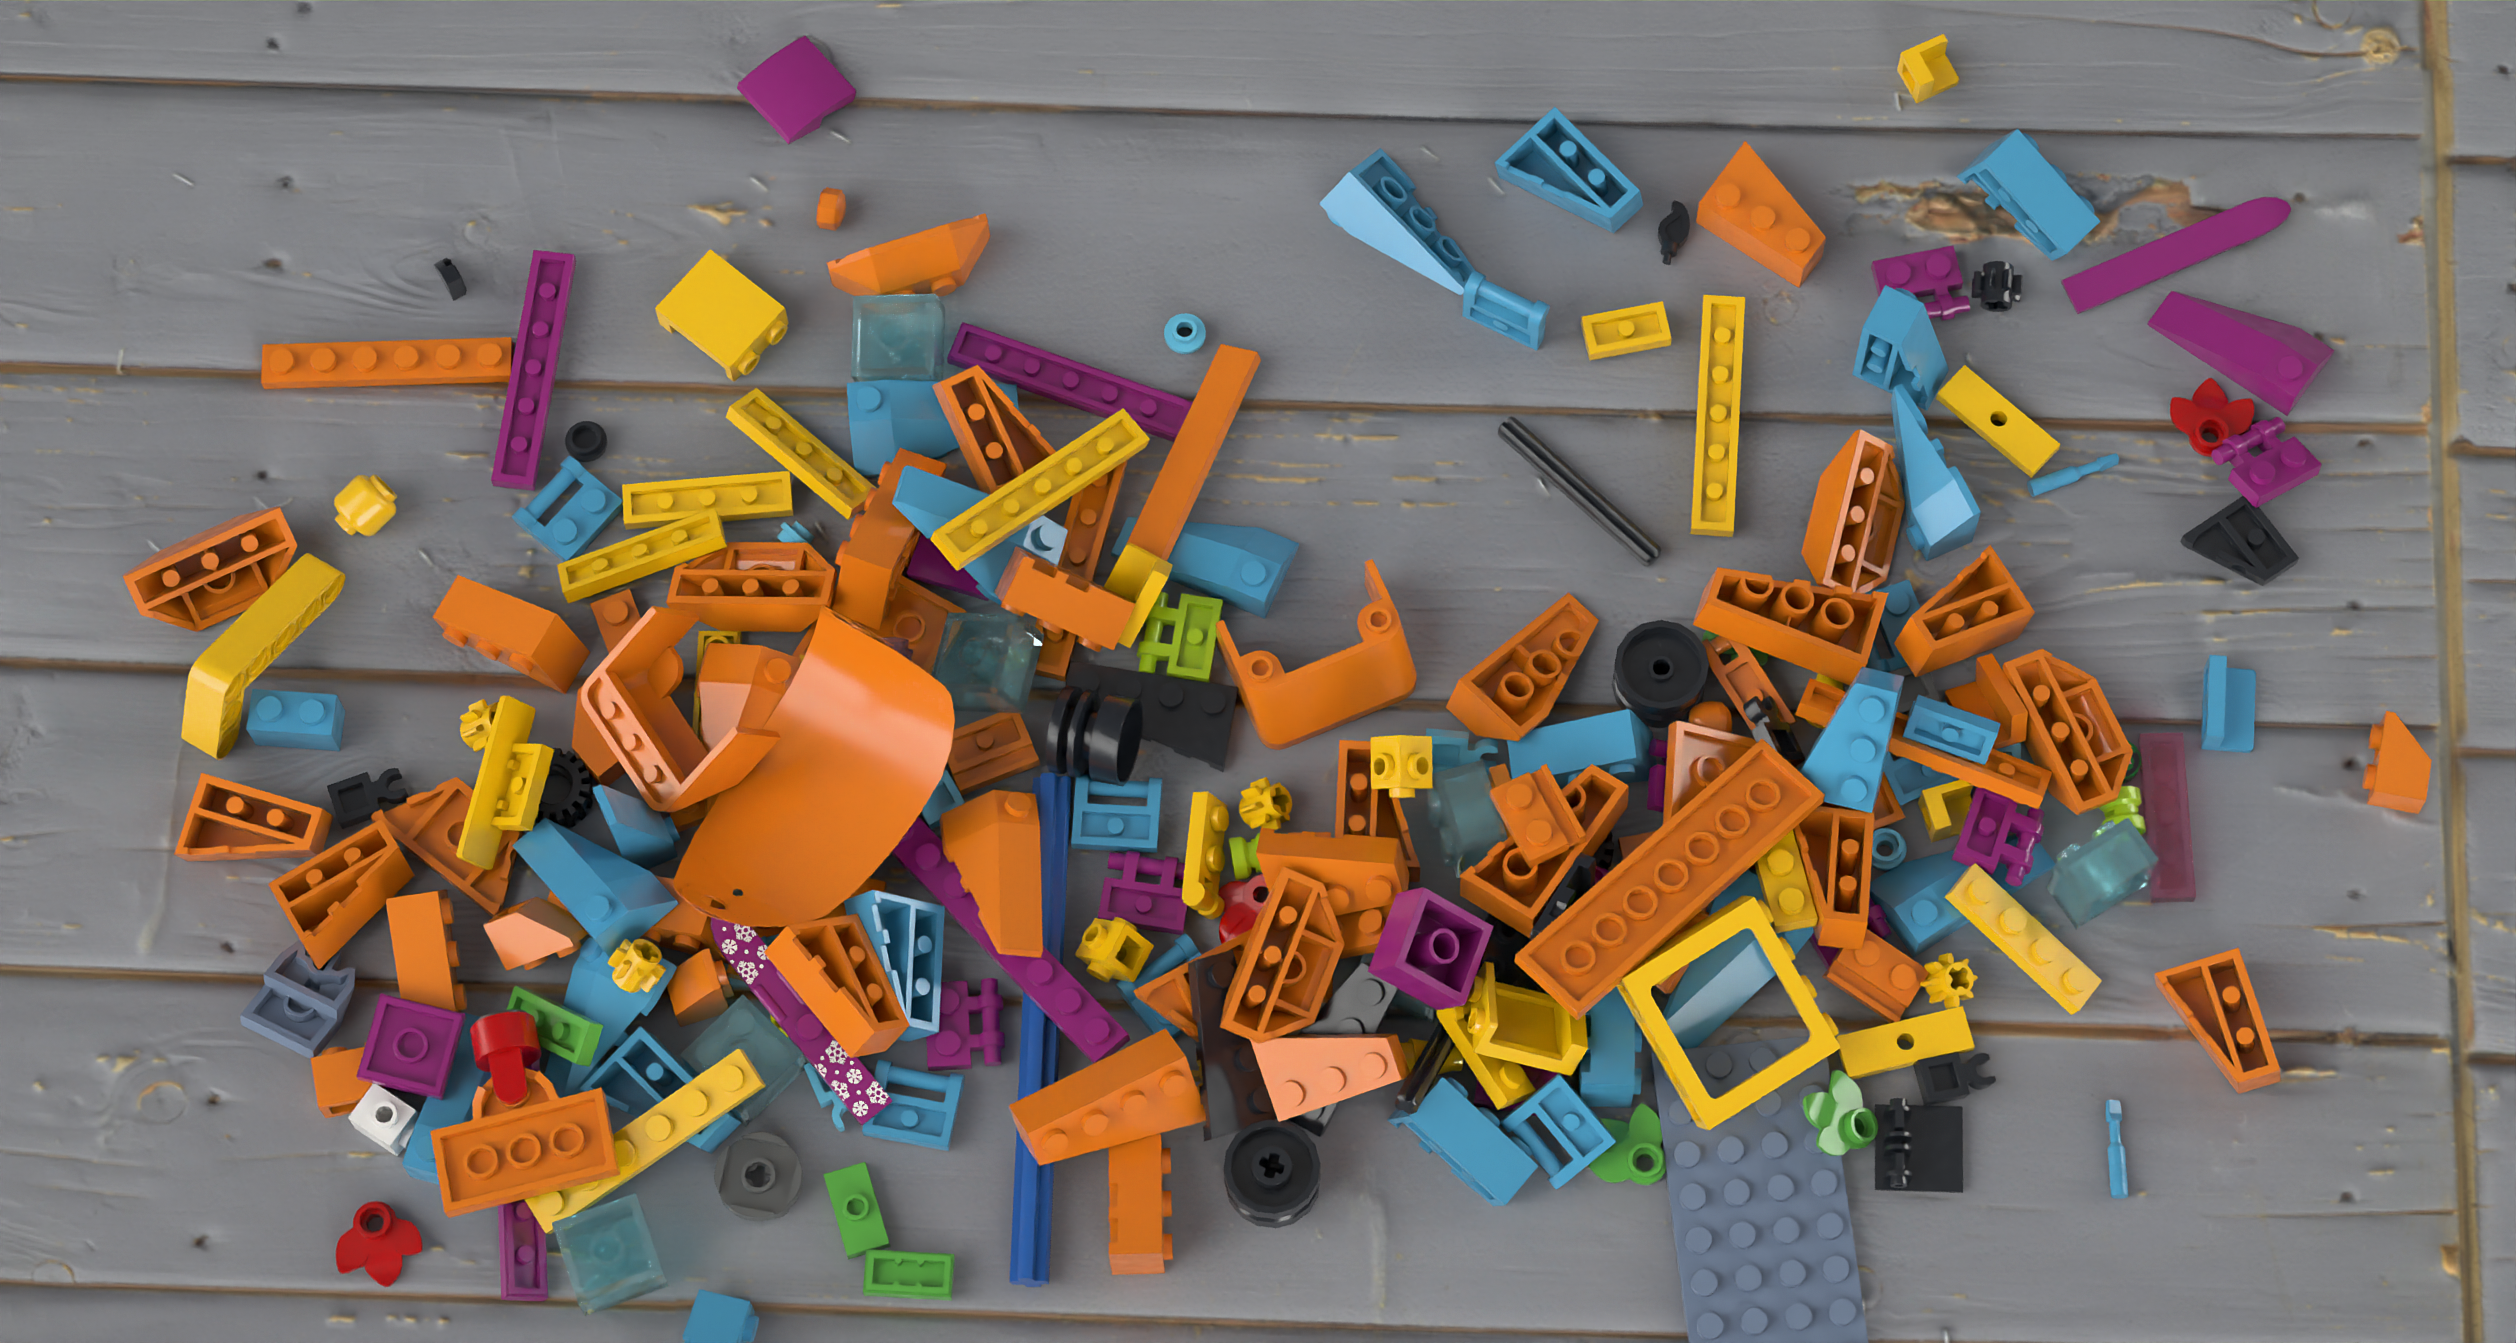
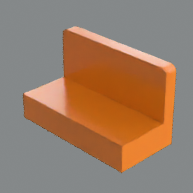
[1945,653,2028,750]

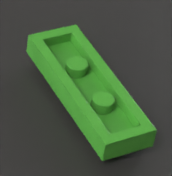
[507,985,603,1067]

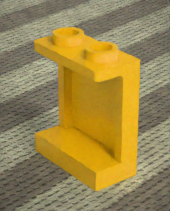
[655,249,789,382]
[1467,962,1588,1076]

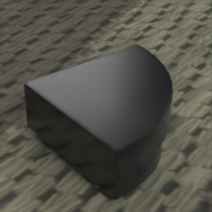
[434,258,467,301]

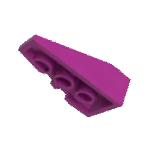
[2147,291,2334,416]

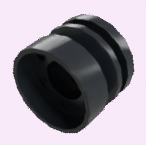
[1046,685,1143,786]

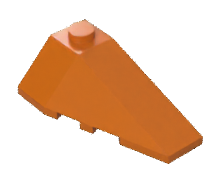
[696,643,801,816]
[939,790,1043,958]

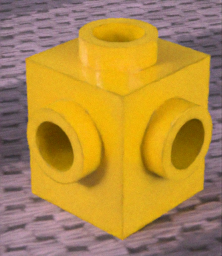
[1370,735,1433,798]
[1075,917,1154,983]

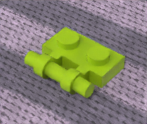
[1136,592,1223,683]

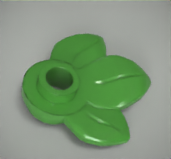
[1803,1070,1878,1156]
[1589,1103,1666,1185]

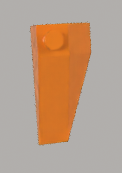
[1446,592,1599,741]

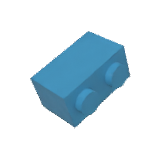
[246,689,346,751]

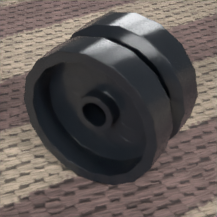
[1612,620,1709,728]
[1223,1119,1321,1228]

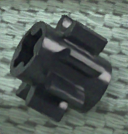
[1971,261,2023,312]

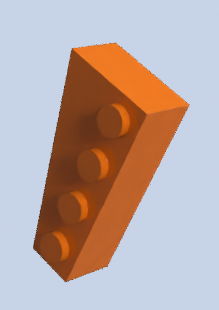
[1460,764,1629,938]

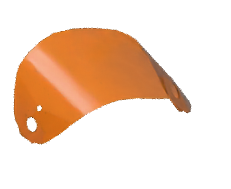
[673,605,955,927]

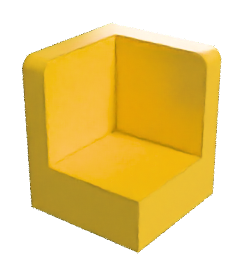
[1897,34,1959,104]
[1918,779,1973,843]

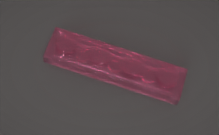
[2138,732,2196,903]

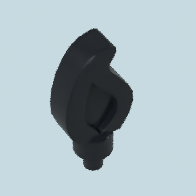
[1658,201,1690,265]

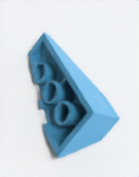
[1319,148,1475,296]
[847,380,1019,479]
[1891,384,1981,561]
[1111,517,1299,619]
[593,784,681,870]
[512,818,679,958]
[1662,870,1814,1049]
[402,1012,491,1185]

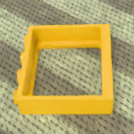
[1616,895,1841,1130]

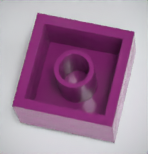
[1368,887,1494,1010]

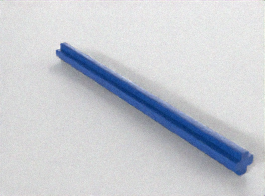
[1009,773,1071,1287]

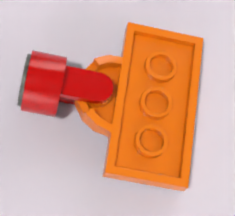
[430,1009,620,1218]

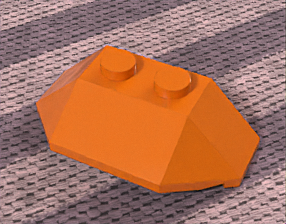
[827,213,990,310]
[1801,429,1905,593]
[122,506,297,632]
[666,542,837,632]
[2002,649,2133,815]
[1220,867,1345,1044]

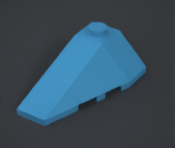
[892,465,1068,605]
[1869,834,2056,958]
[544,937,677,1098]

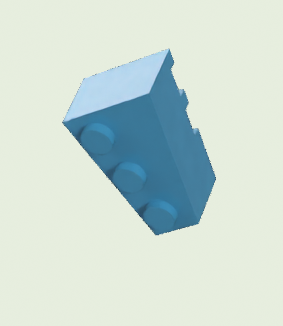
[1494,107,1644,234]
[1956,128,2100,261]
[1852,285,1949,411]
[1798,667,1904,813]
[1507,709,1657,790]
[844,890,945,1042]
[1578,987,1642,1108]
[579,1026,742,1154]
[1387,1077,1539,1206]
[683,1289,759,1343]

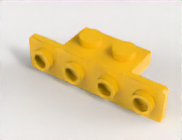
[456,695,554,870]

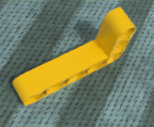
[181,553,346,761]

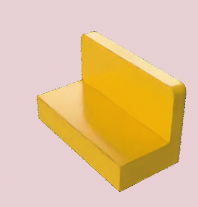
[1103,543,1173,648]

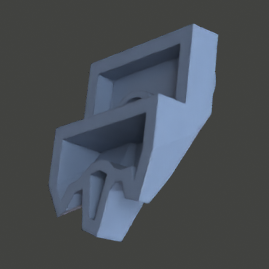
[240,940,355,1059]

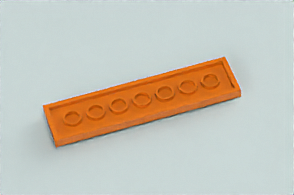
[1515,739,1825,1020]

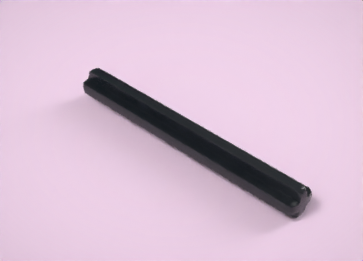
[1498,416,1661,567]

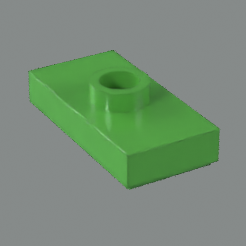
[823,1162,891,1260]
[863,1249,955,1301]

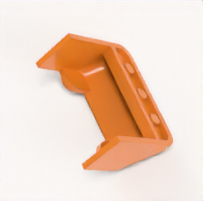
[1215,559,1417,750]
[581,606,781,813]

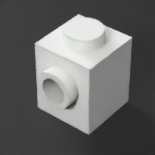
[348,1084,419,1156]

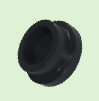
[565,421,608,462]

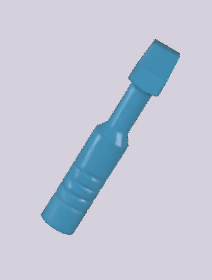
[2027,453,2119,497]
[2105,1100,2129,1199]

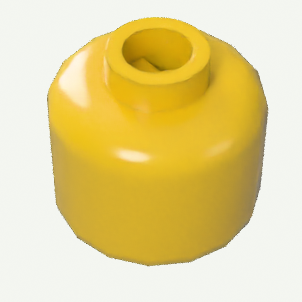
[334,474,397,536]

